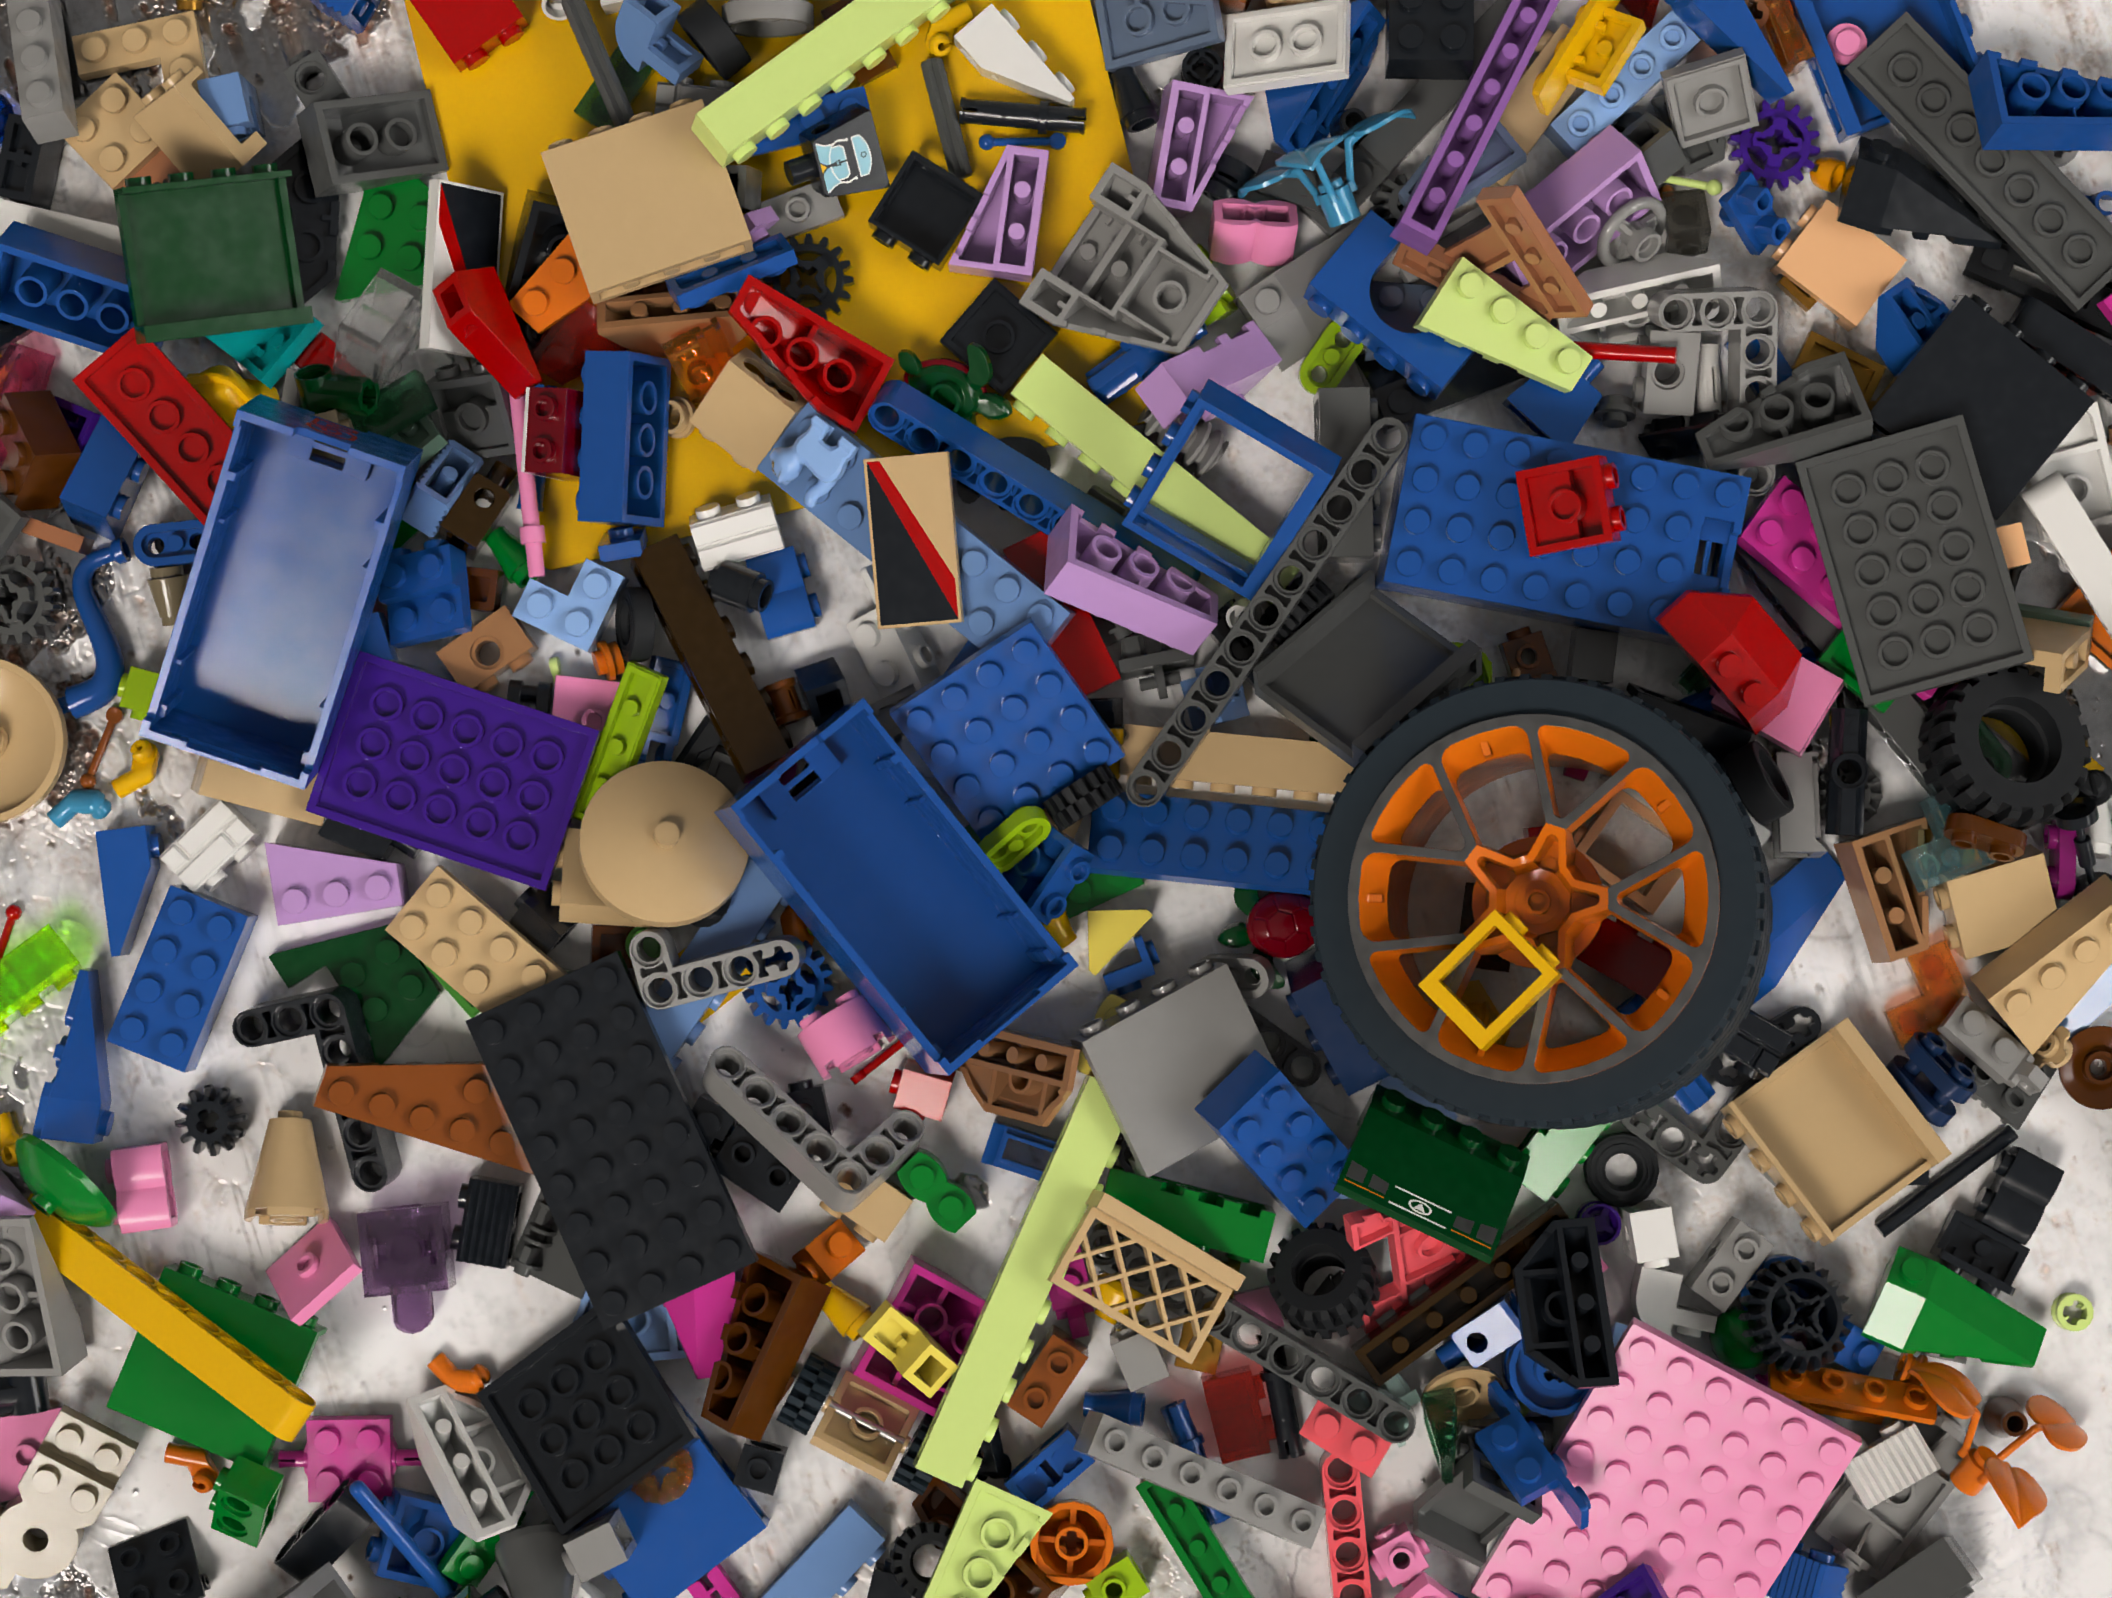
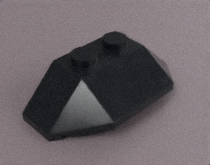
[1512,1217,1620,1389]

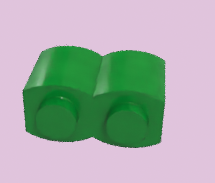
[897,1148,977,1233]

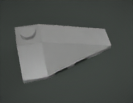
[1236,214,1367,372]
[0,1215,88,1377]

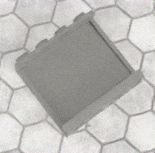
[1070,959,1277,1178]

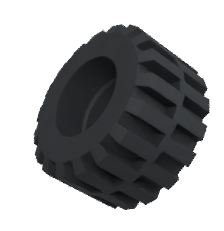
[1267,1222,1381,1339]

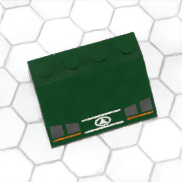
[1333,1084,1530,1264]

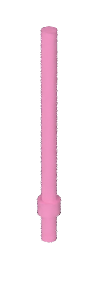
[509,394,546,578]

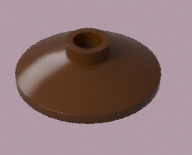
[2058,1026,2112,1110]

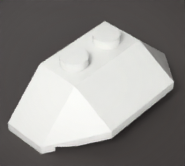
[1556,253,1722,345]
[406,1385,533,1542]

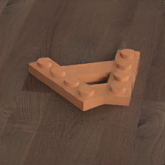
[1392,185,1594,323]

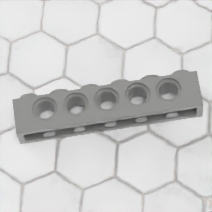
[1073,1410,1327,1549]

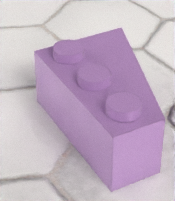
[265,843,410,926]

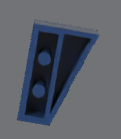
[1285,947,1390,1096]

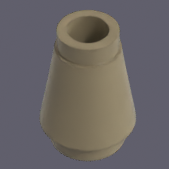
[147,565,189,626]

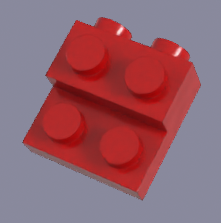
[1515,455,1627,557]

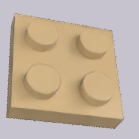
[65,72,161,190]

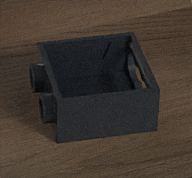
[868,150,983,272]

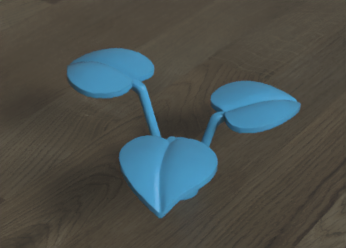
[1238,109,1416,228]

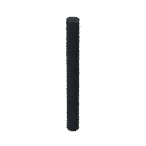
[1874,1125,2018,1238]

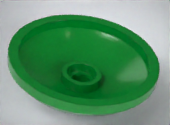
[15,1133,118,1227]

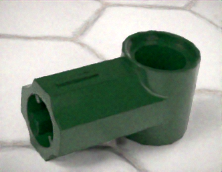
[294,364,381,416]

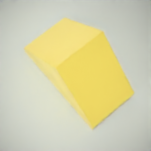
[1087,909,1153,976]

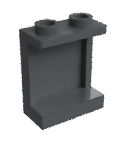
[1413,1448,1542,1567]

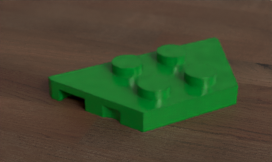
[334,178,429,303]

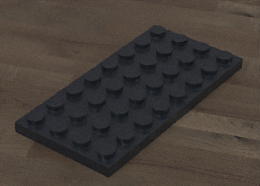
[465,951,759,1330]

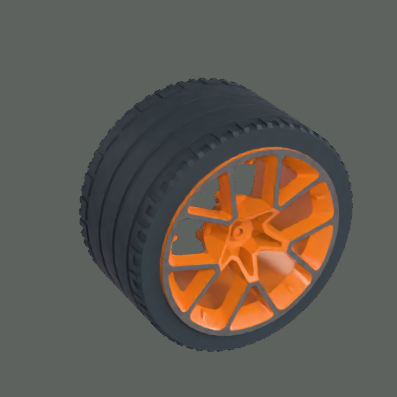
[1308,674,1773,1130]

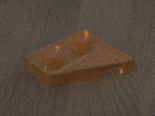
[1764,0,1815,77]

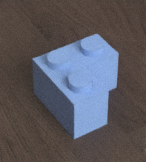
[512,558,629,654]

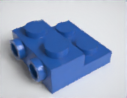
[378,539,472,649]
[1001,823,1095,925]
[365,1487,460,1590]

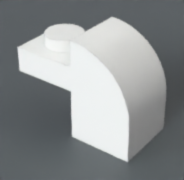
[1630,1263,1717,1338]

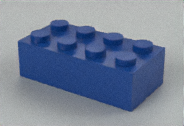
[0,221,164,353]
[576,351,672,527]
[106,884,258,1073]
[1194,1050,1348,1229]

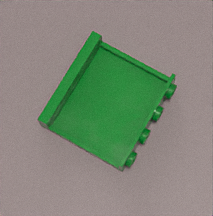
[106,1260,327,1468]

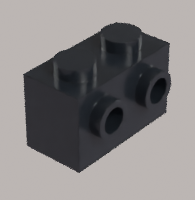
[714,1123,801,1213]

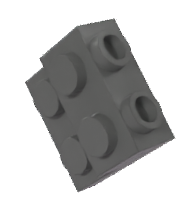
[422,361,515,458]

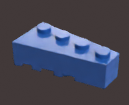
[1968,50,2112,151]
[59,414,150,541]

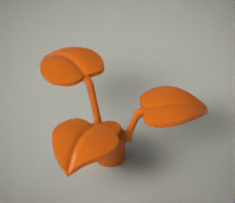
[1907,1362,2088,1529]

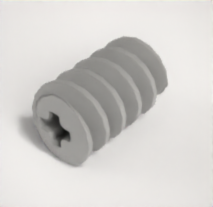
[1138,406,1229,479]

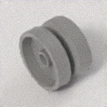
[722,0,814,38]

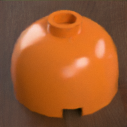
[1030,1498,1114,1586]

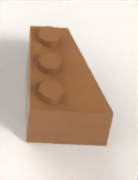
[1833,816,1929,963]

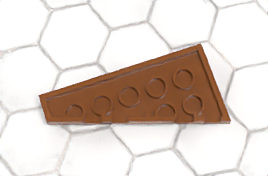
[312,1061,534,1175]

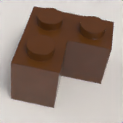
[0,390,82,511]

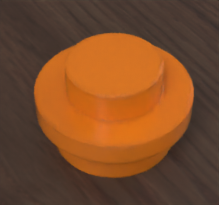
[592,640,625,681]

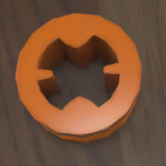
[1893,1353,1928,1385]

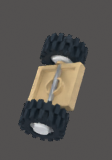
[776,1352,933,1496]

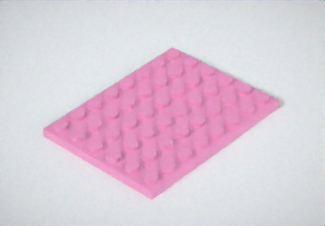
[1471,1317,1862,1598]

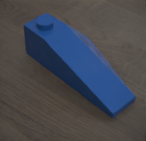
[32,968,114,1144]

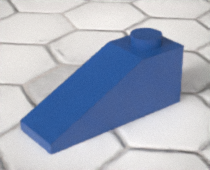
[95,825,164,957]

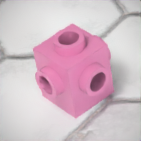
[1368,1522,1431,1588]

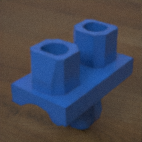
[1718,171,1791,256]

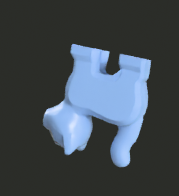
[769,415,859,508]

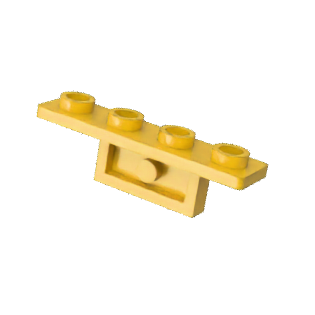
[1532,0,1646,116]

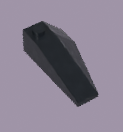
[1355,352,1527,435]

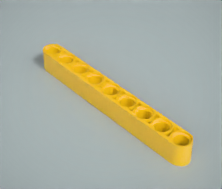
[27,1193,316,1442]

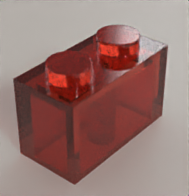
[1201,1365,1276,1464]

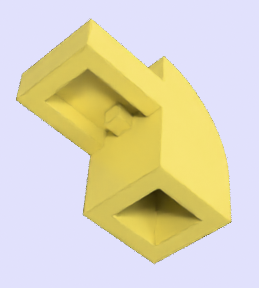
[857,1300,959,1399]

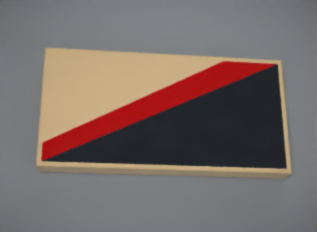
[863,451,964,629]

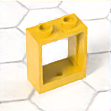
[1418,909,1563,1051]

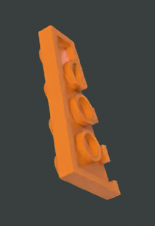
[509,234,591,333]

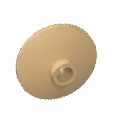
[1421,1365,1504,1426]

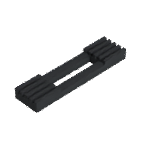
[1962,242,2112,340]

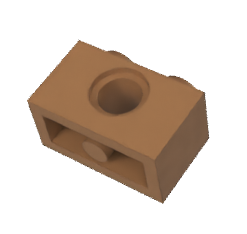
[436,605,539,693]

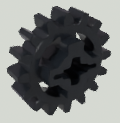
[763,234,854,320]

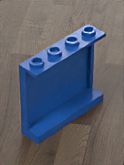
[1782,0,1983,144]
[578,1389,770,1598]

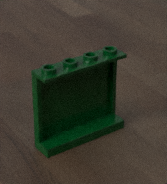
[113,163,314,344]

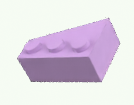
[1147,79,1254,218]
[948,145,1049,283]
[1135,320,1282,429]

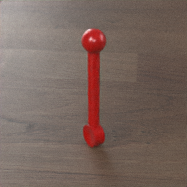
[0,904,22,964]
[850,1040,904,1085]

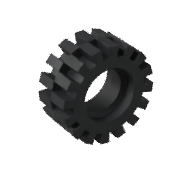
[1259,575,1335,645]
[1042,763,1124,832]
[890,1521,952,1598]

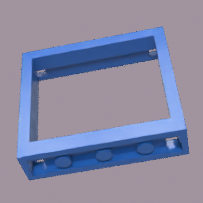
[1121,379,1342,601]

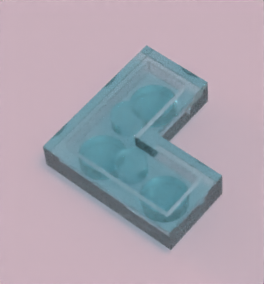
[1901,796,1996,893]

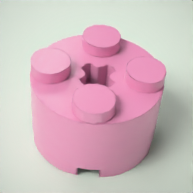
[797,988,895,1080]

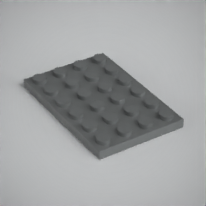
[1795,414,2034,707]

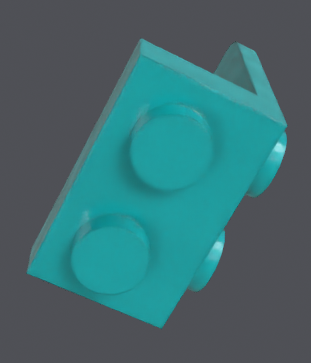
[205,316,324,389]

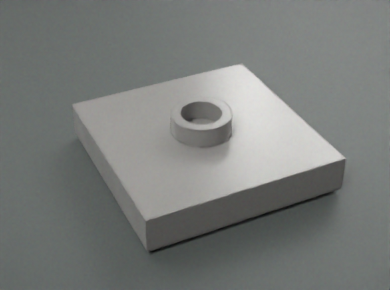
[1660,47,1759,149]

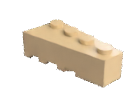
[1970,874,2112,1055]

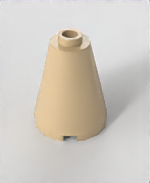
[244,1110,330,1226]

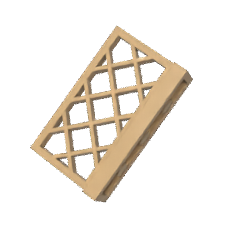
[1047,1189,1246,1365]

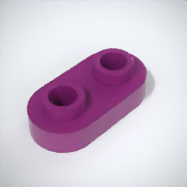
[2043,820,2077,900]

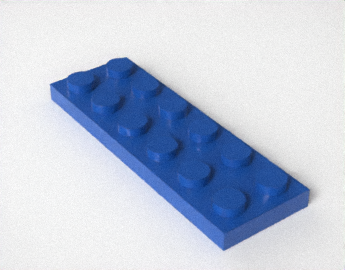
[1088,792,1329,895]

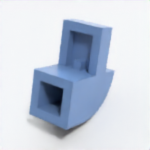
[615,0,704,85]

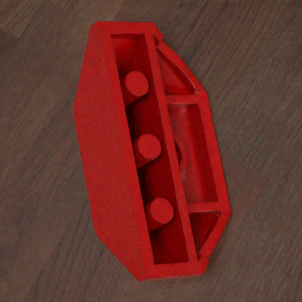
[1655,590,1802,735]

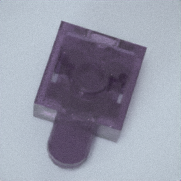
[357,1201,456,1334]

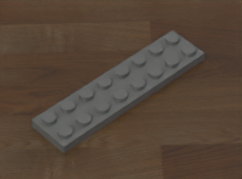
[1843,11,2112,312]

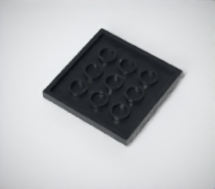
[477,1308,700,1536]

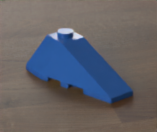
[1664,0,1794,105]
[1753,844,1845,1004]

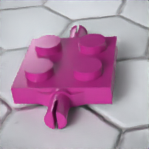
[278,1415,422,1502]

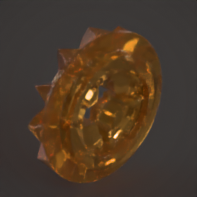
[631,1449,693,1505]

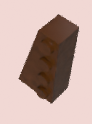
[701,1250,832,1442]

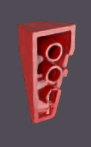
[728,274,895,434]

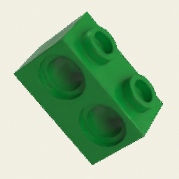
[209,1455,284,1548]

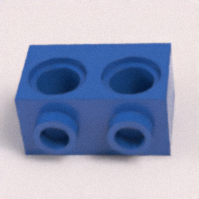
[1004,1422,1095,1508]

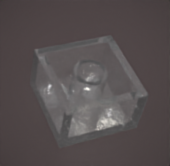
[332,268,423,391]

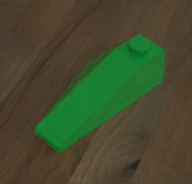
[1861,1246,2047,1368]

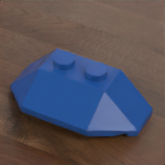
[1265,0,1386,154]
[1875,277,1949,377]

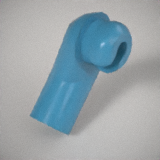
[47,789,111,828]

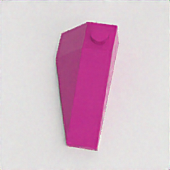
[663,1272,736,1379]

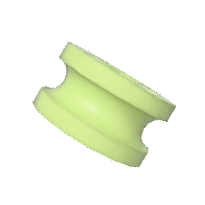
[2051,1292,2094,1331]

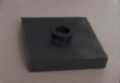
[940,278,1058,397]

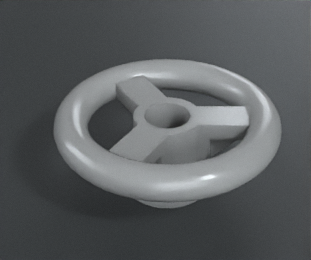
[1597,196,1667,266]

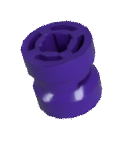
[1574,1200,1621,1245]

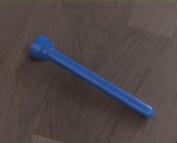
[349,1480,456,1598]

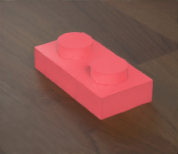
[1298,1400,1392,1478]

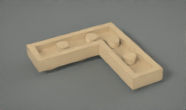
[72,10,209,95]

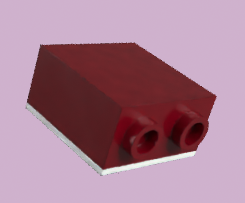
[521,387,583,482]

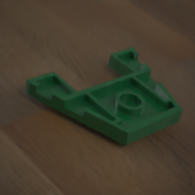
[269,925,443,1064]

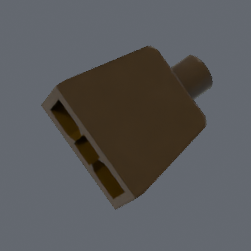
[438,460,517,561]

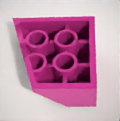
[851,1254,986,1417]

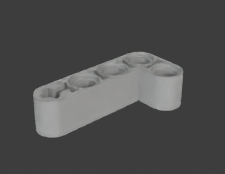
[629,926,806,1010]

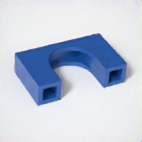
[1303,210,1475,401]

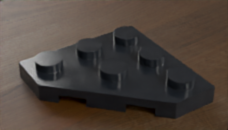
[272,138,340,304]

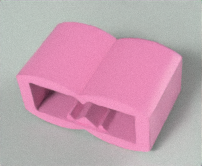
[1208,198,1298,267]
[105,1141,178,1234]

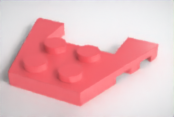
[1343,1208,1473,1334]

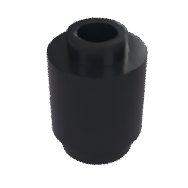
[708,560,774,613]

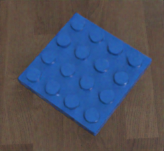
[889,617,1125,841]

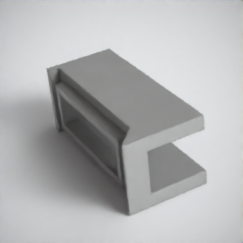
[1772,747,1828,859]

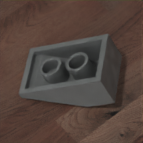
[296,89,449,197]

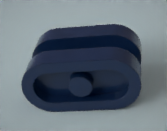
[1886,1032,1977,1127]

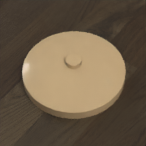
[0,659,68,823]
[579,761,749,927]

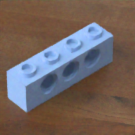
[1544,10,1701,159]

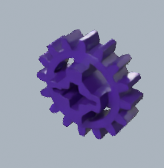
[1727,99,1820,191]

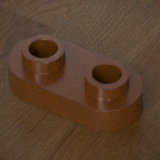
[1943,813,2027,862]

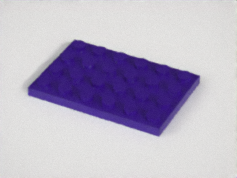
[305,651,601,891]

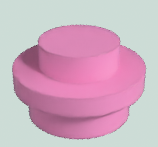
[1826,23,1867,66]

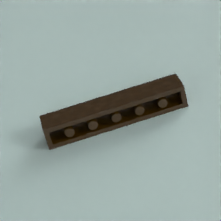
[630,533,794,784]
[1350,1199,1570,1387]

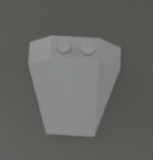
[1019,162,1229,355]

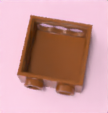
[1006,1324,1088,1429]

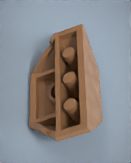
[597,279,764,357]
[957,1029,1080,1127]

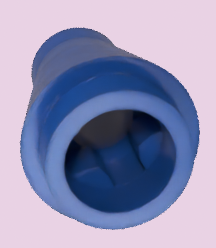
[1083,1389,1146,1427]

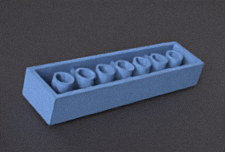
[757,402,1076,650]

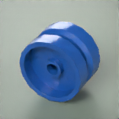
[1501,1339,1590,1417]

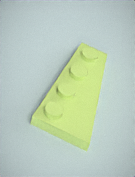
[1413,257,1593,393]
[922,1478,1053,1598]

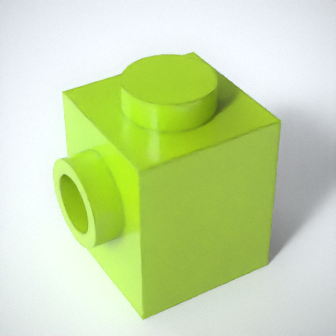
[117,666,159,721]
[1082,1548,1150,1598]

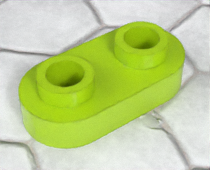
[1298,321,1364,395]
[978,806,1051,873]

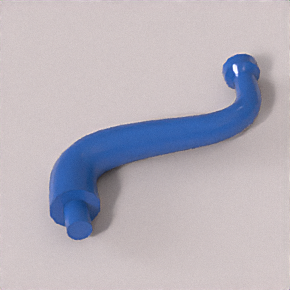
[57,537,131,719]

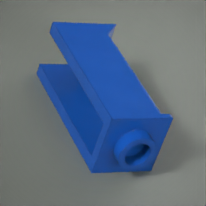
[981,1119,1057,1181]

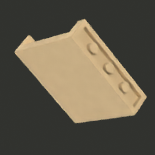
[540,98,754,305]
[1720,1017,1952,1247]

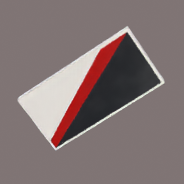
[419,179,504,358]

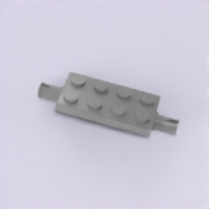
[1811,1395,1988,1582]

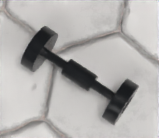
[2054,797,2112,897]

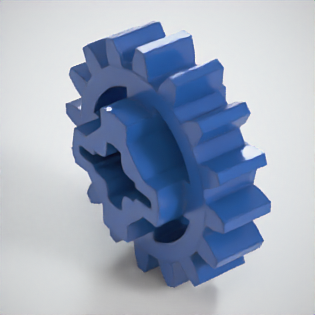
[742,940,834,1029]

